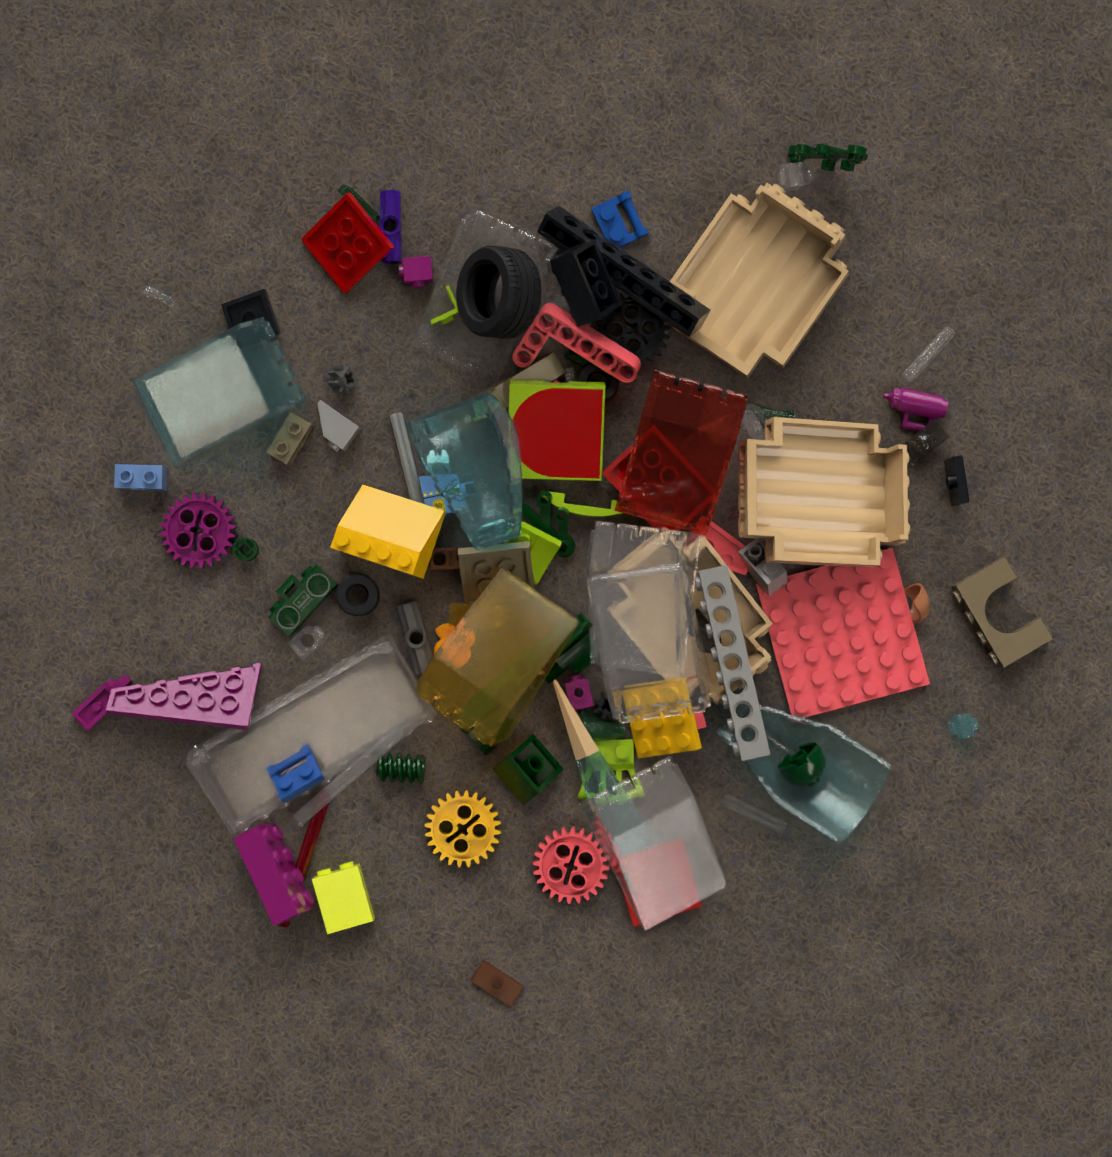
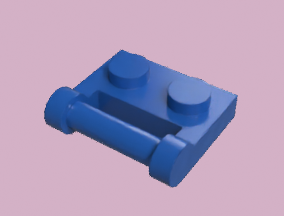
[591,191,649,247]
[266,744,325,803]

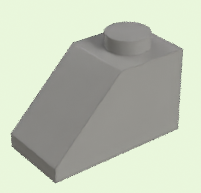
[317,400,361,452]

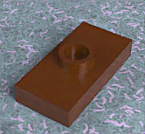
[471,960,523,1007]

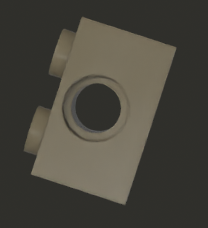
[266,412,314,466]

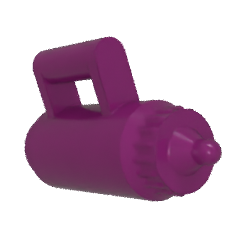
[883,388,948,434]

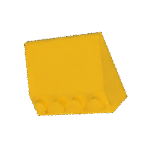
[330,485,446,579]

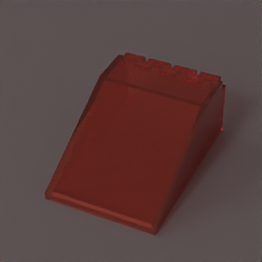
[614,370,748,535]

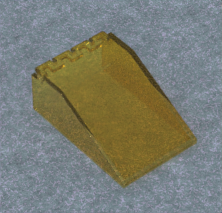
[416,568,580,746]

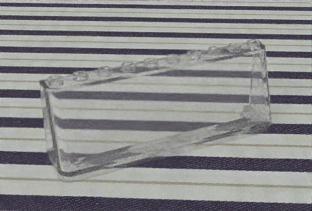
[186,634,438,834]

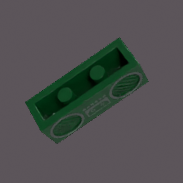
[268,565,339,636]

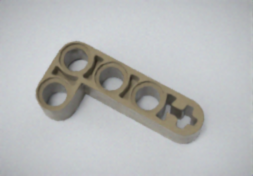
[475,351,565,420]

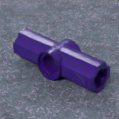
[379,190,402,264]

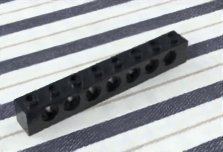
[537,206,711,337]

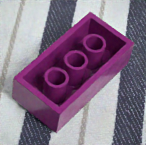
[233,823,315,926]

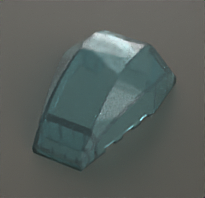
[405,391,522,551]

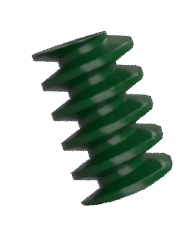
[376,752,426,784]

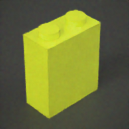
[312,861,375,934]

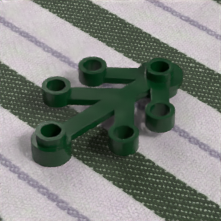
[787,144,868,172]
[503,486,576,558]

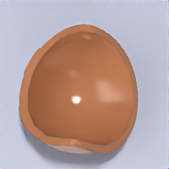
[904,583,930,623]

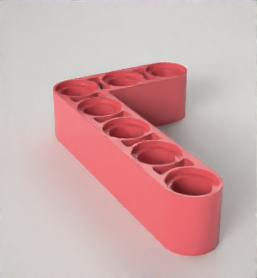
[512,303,641,383]

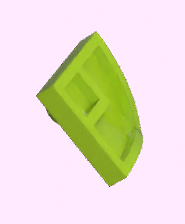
[504,520,562,585]

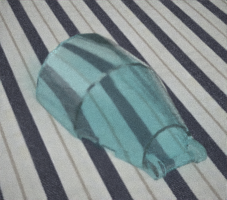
[715,703,891,846]

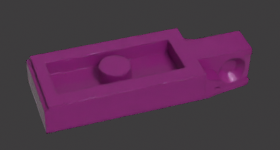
[72,674,132,731]

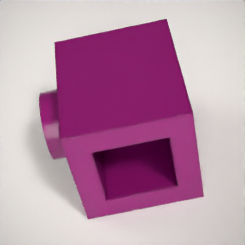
[399,256,434,289]
[564,674,594,710]

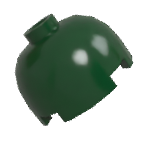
[777,742,826,787]

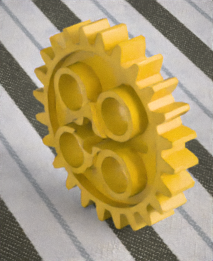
[425,790,501,867]

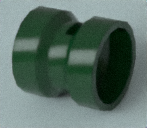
[232,537,259,562]

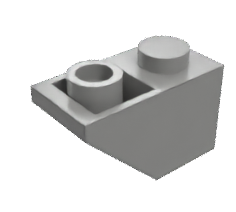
[738,538,787,596]

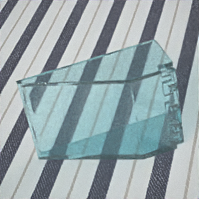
[133,317,305,466]

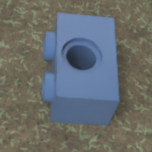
[114,464,167,491]

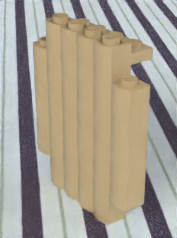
[670,183,849,379]
[738,417,910,568]

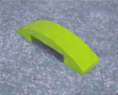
[541,491,634,518]

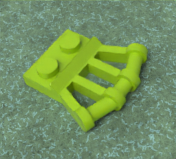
[577,739,645,806]

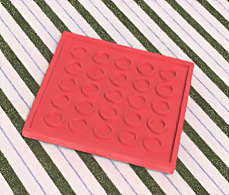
[756,548,930,721]

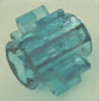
[948,712,979,740]

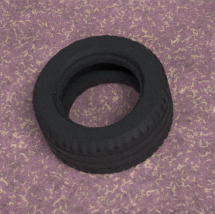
[456,245,542,339]

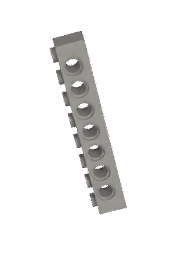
[695,565,770,761]

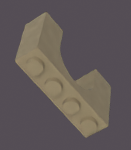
[952,557,1053,668]

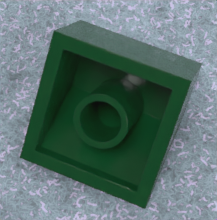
[493,734,564,805]

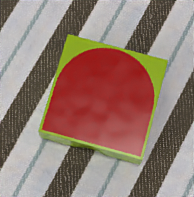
[507,379,605,481]

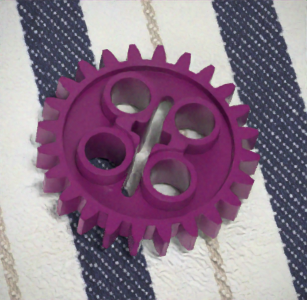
[159,492,237,569]

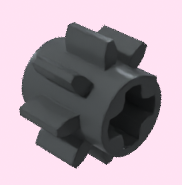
[327,365,356,394]

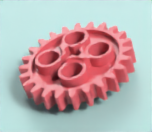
[533,826,610,904]

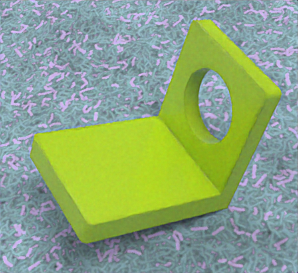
[429,285,459,325]

